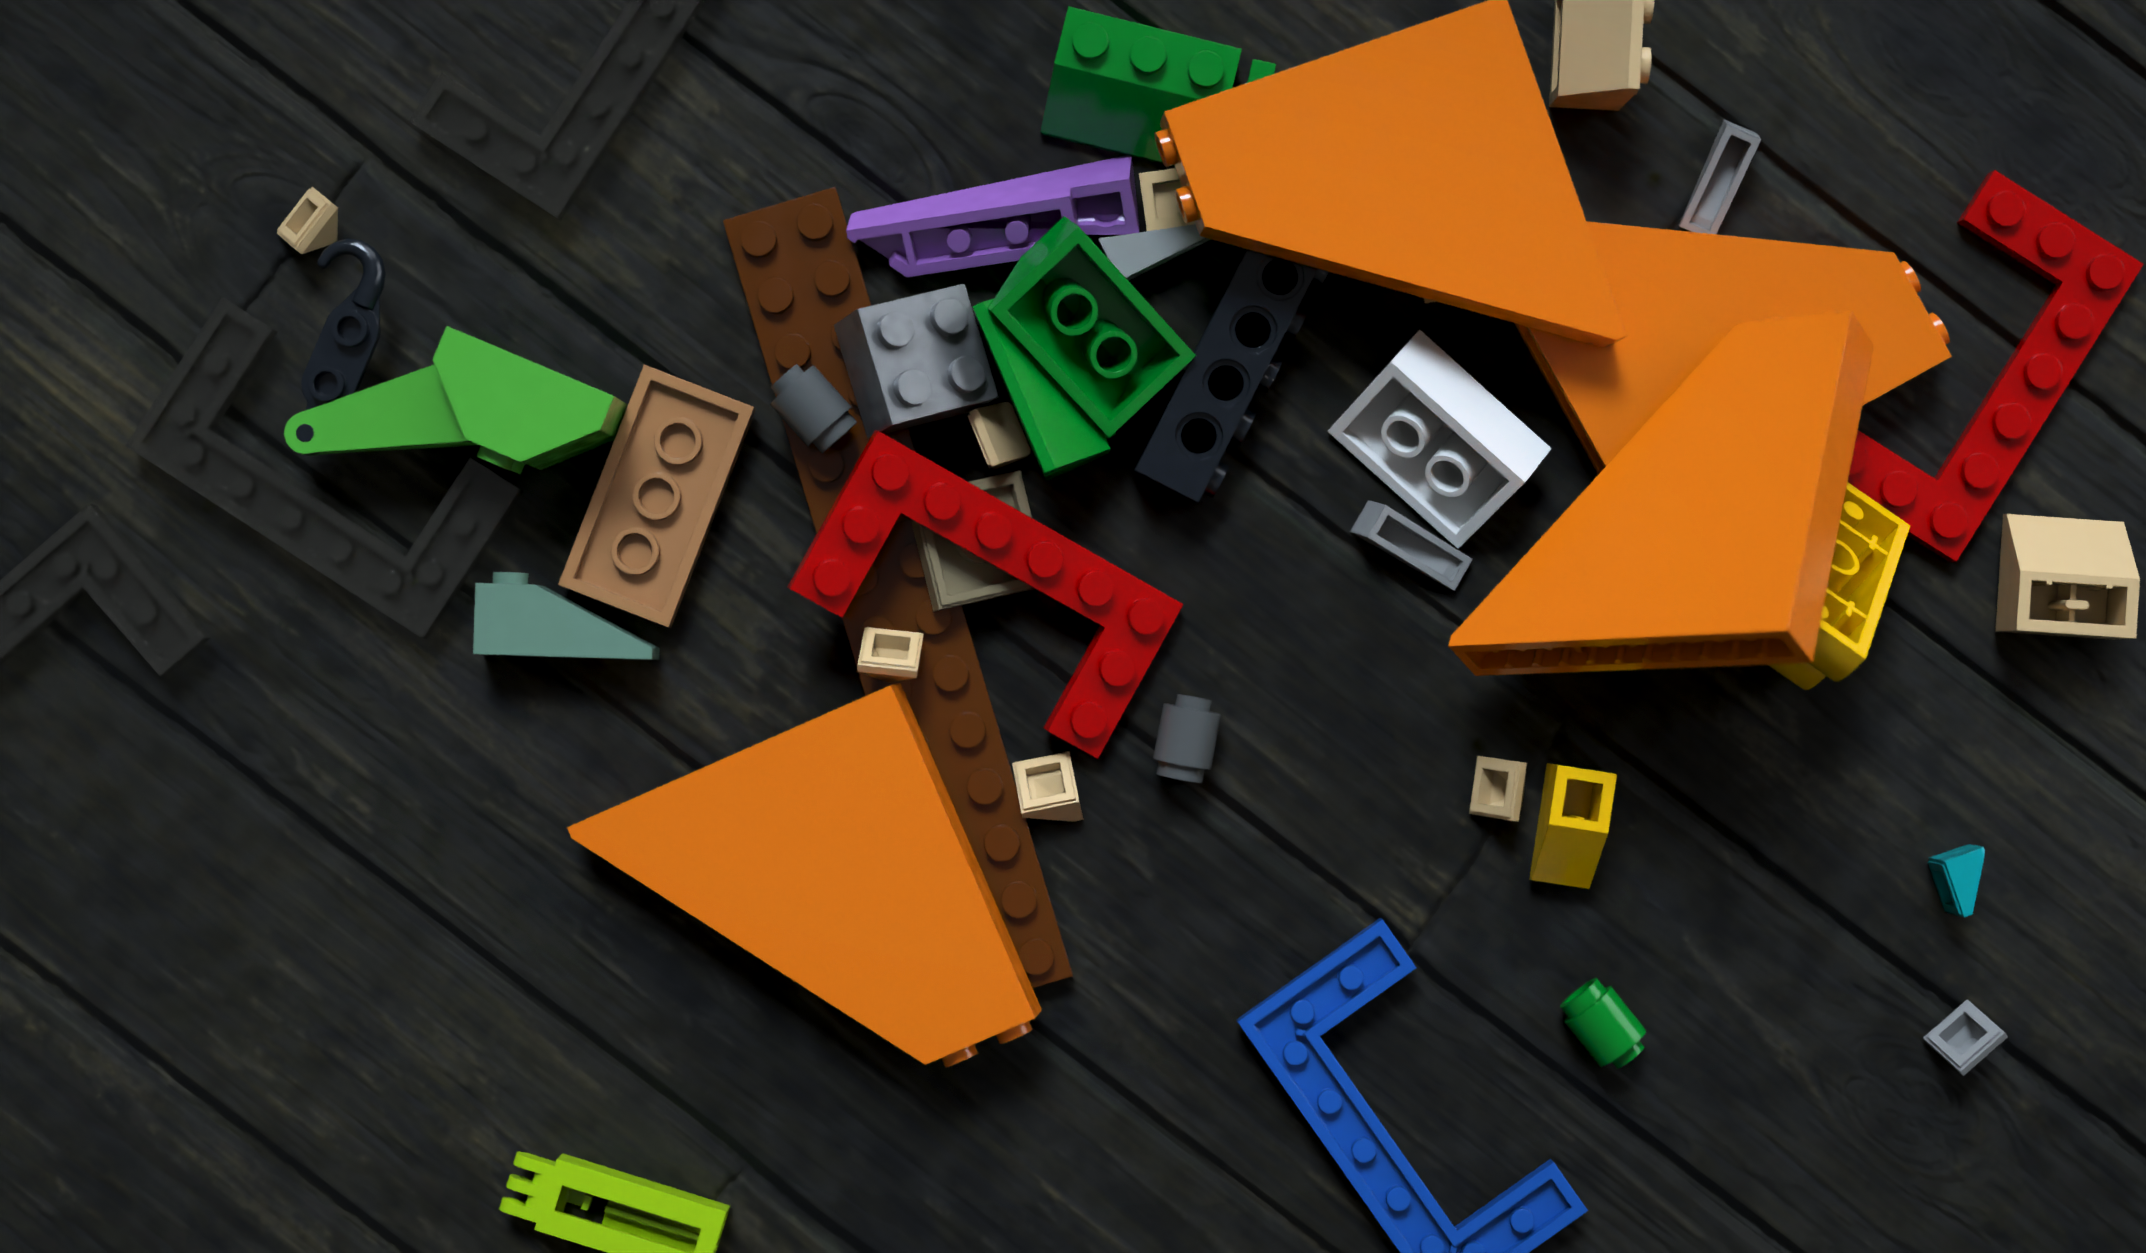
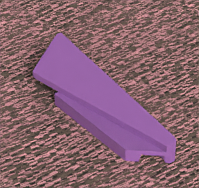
[846,155,1140,277]

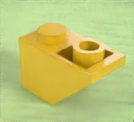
[1529,763,1617,889]

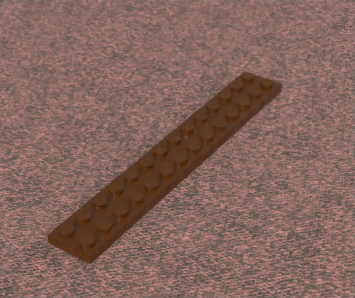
[723,187,1073,988]

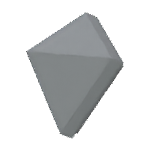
[1923,999,2008,1076]

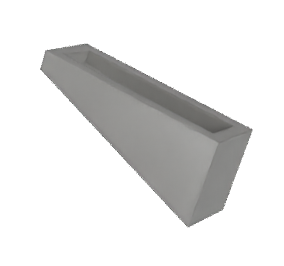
[1679,119,1761,234]
[1098,224,1211,281]
[1350,500,1473,591]

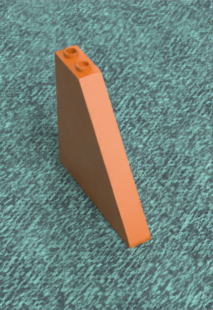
[1154,0,1627,347]
[1515,221,1952,475]
[1448,310,1874,676]
[567,683,1042,1067]

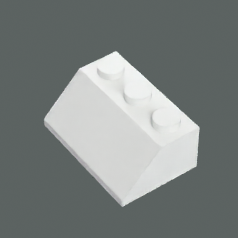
[1327,330,1551,549]

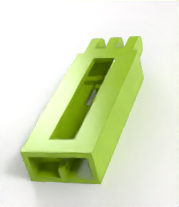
[499,1151,730,1253]

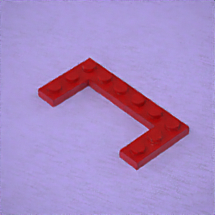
[1848,170,2144,562]
[788,430,1184,759]

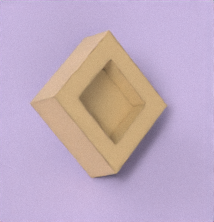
[1139,168,1195,231]

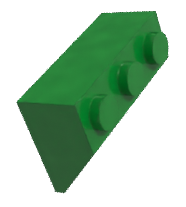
[1040,6,1242,167]
[988,216,1196,438]
[972,299,1116,481]

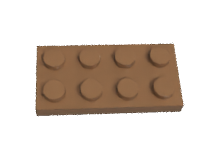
[558,365,756,628]

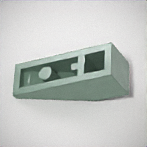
[473,572,660,660]

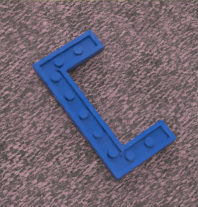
[1236,918,1588,1253]

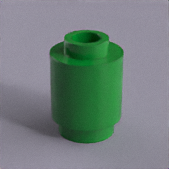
[1560,978,1647,1069]

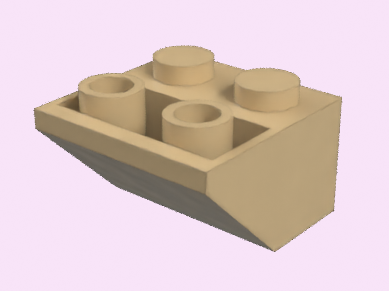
[1549,0,1655,111]
[1996,514,2140,640]

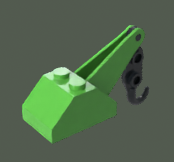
[284,238,628,475]

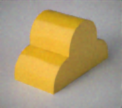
[1768,482,1911,690]

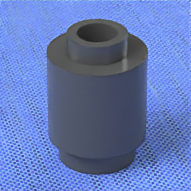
[770,364,857,454]
[1153,694,1221,783]

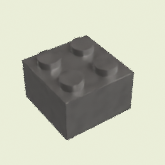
[834,284,999,438]

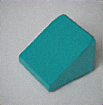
[1928,844,1985,917]

